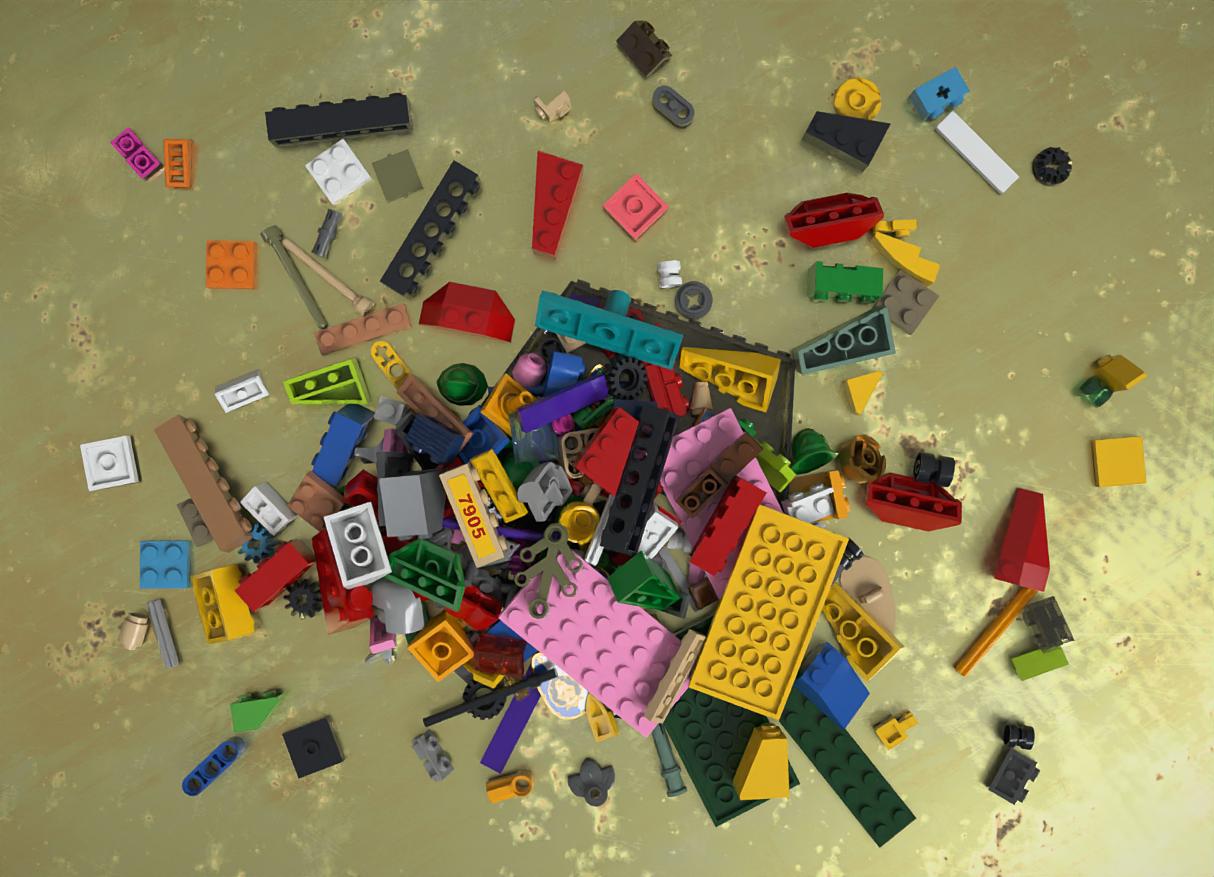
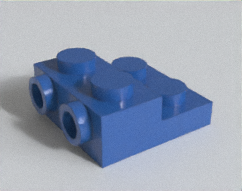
[458,405,510,467]

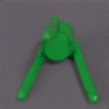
[572,369,614,430]

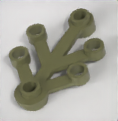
[514,523,583,619]

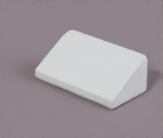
[214,369,269,413]

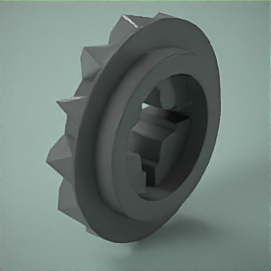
[675,281,713,319]

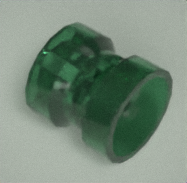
[1078,375,1114,408]

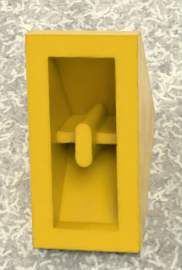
[842,371,883,415]

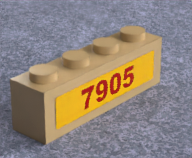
[439,462,508,568]

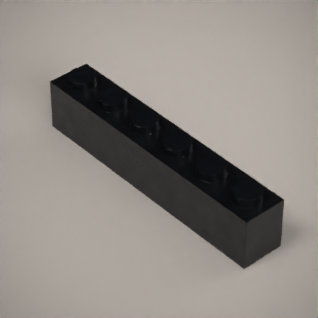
[265,93,413,146]

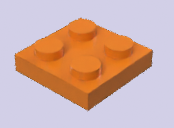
[206,240,256,289]

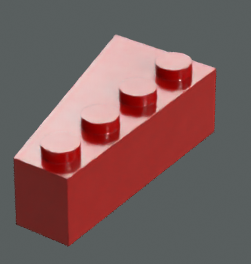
[532,151,584,260]
[687,475,767,576]

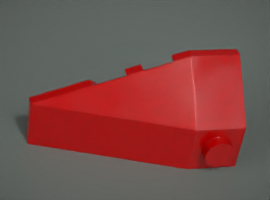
[994,488,1050,592]

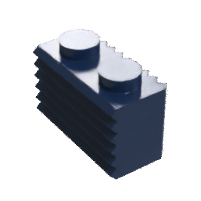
[405,414,465,465]

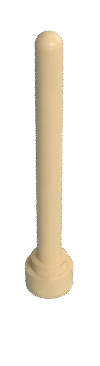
[281,238,374,317]

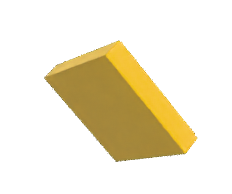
[1092,436,1147,487]

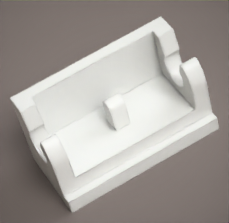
[240,482,298,536]

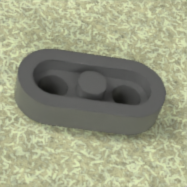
[652,86,694,126]

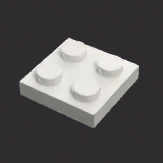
[305,139,372,205]
[80,435,139,491]

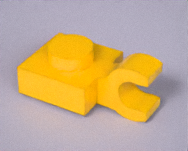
[873,712,918,750]

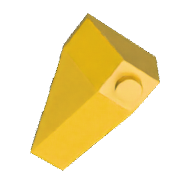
[679,347,781,412]
[822,581,905,682]

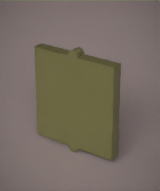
[372,149,423,202]

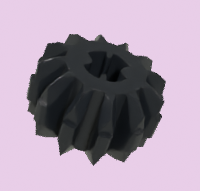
[283,578,322,619]

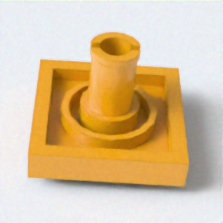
[480,373,538,441]

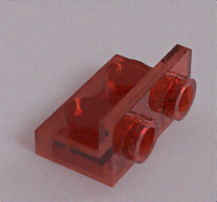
[474,633,527,678]

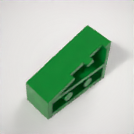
[807,261,884,303]

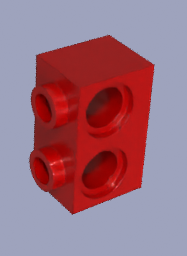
[342,469,379,522]

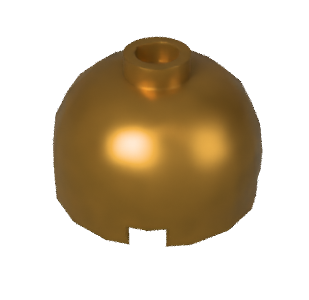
[838,434,886,483]

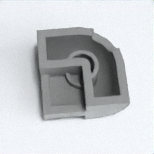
[517,462,573,521]
[371,576,424,634]

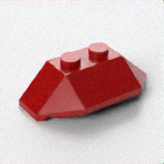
[784,193,884,248]
[419,282,515,343]
[866,473,962,532]

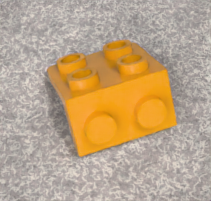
[788,470,850,523]

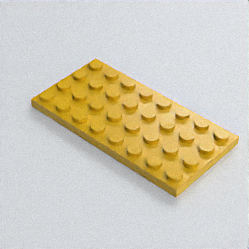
[688,505,849,721]

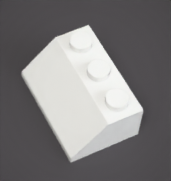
[324,502,392,590]

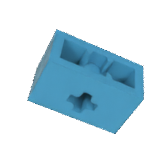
[909,67,970,120]

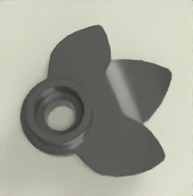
[568,758,615,807]

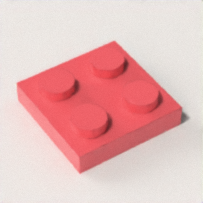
[602,173,669,240]

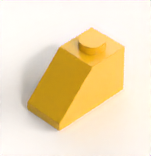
[1092,354,1147,393]

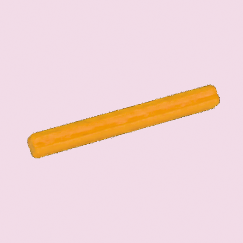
[955,587,1039,677]

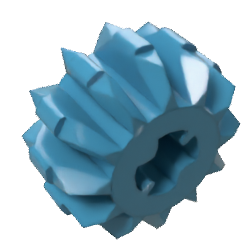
[238,523,278,564]

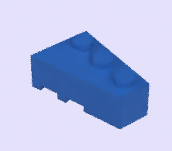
[311,404,375,487]

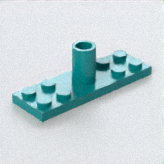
[535,290,683,370]

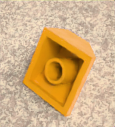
[407,610,476,682]

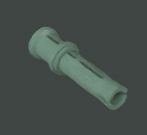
[651,723,688,797]

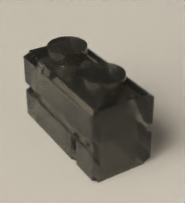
[1022,596,1075,654]

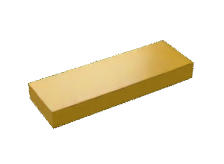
[470,449,528,523]

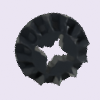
[1034,147,1073,185]

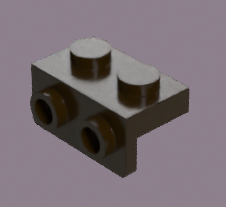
[616,20,672,77]

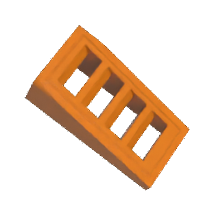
[163,139,192,187]

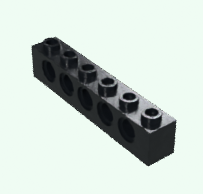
[380,160,481,299]
[600,404,680,556]

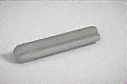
[146,599,179,669]

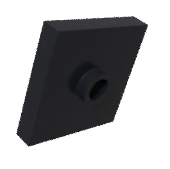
[282,716,345,779]

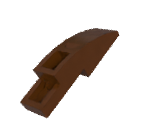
[675,431,763,518]

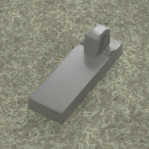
[652,545,699,612]

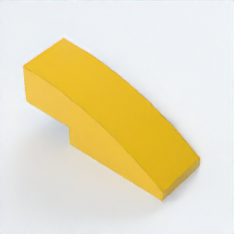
[870,232,940,286]

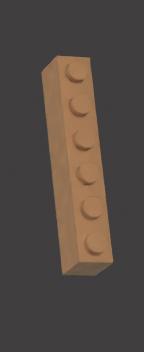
[154,414,254,553]

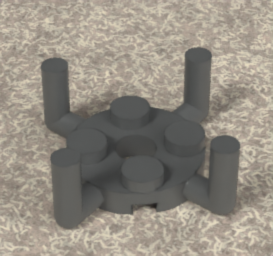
[434,560,519,632]

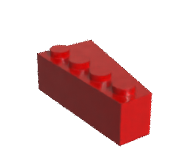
[312,529,374,635]

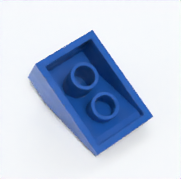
[793,642,870,730]

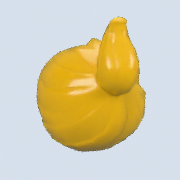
[558,501,600,552]

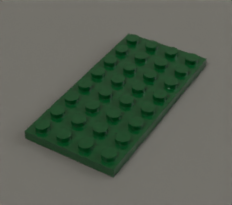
[663,613,800,827]

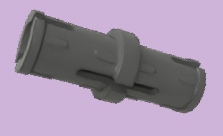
[311,209,342,258]

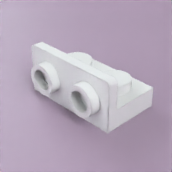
[781,483,835,523]
[638,502,678,559]

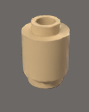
[117,613,148,650]

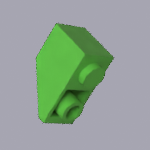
[230,690,284,733]

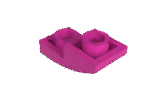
[110,127,161,179]

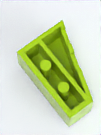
[283,357,371,404]

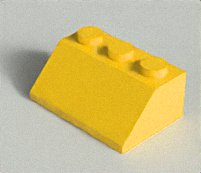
[190,564,255,644]

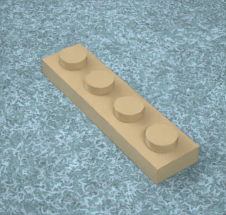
[644,629,707,724]

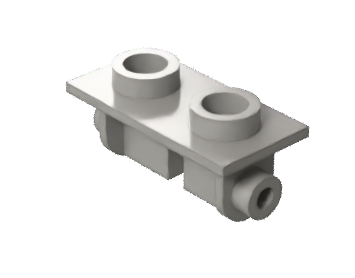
[412,729,454,782]

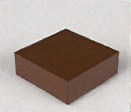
[687,576,719,610]

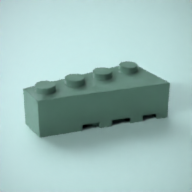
[793,305,896,375]

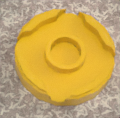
[834,77,881,120]

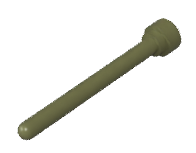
[260,225,327,329]

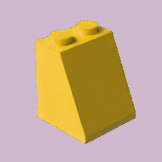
[733,723,789,800]

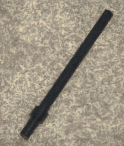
[423,668,558,727]

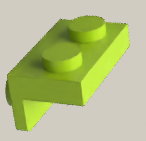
[754,438,796,492]

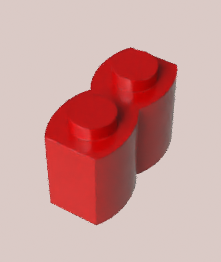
[444,584,503,631]

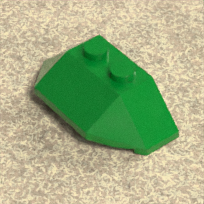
[384,539,465,611]

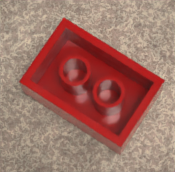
[234,539,316,612]

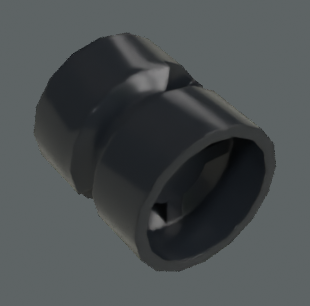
[913,452,955,488]

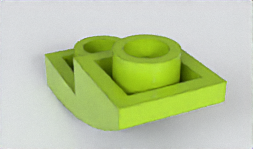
[1012,642,1069,681]

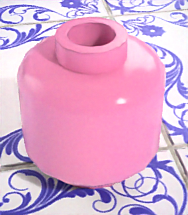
[512,353,547,387]

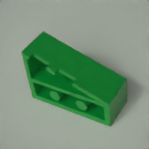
[607,551,680,611]

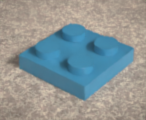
[140,540,190,589]

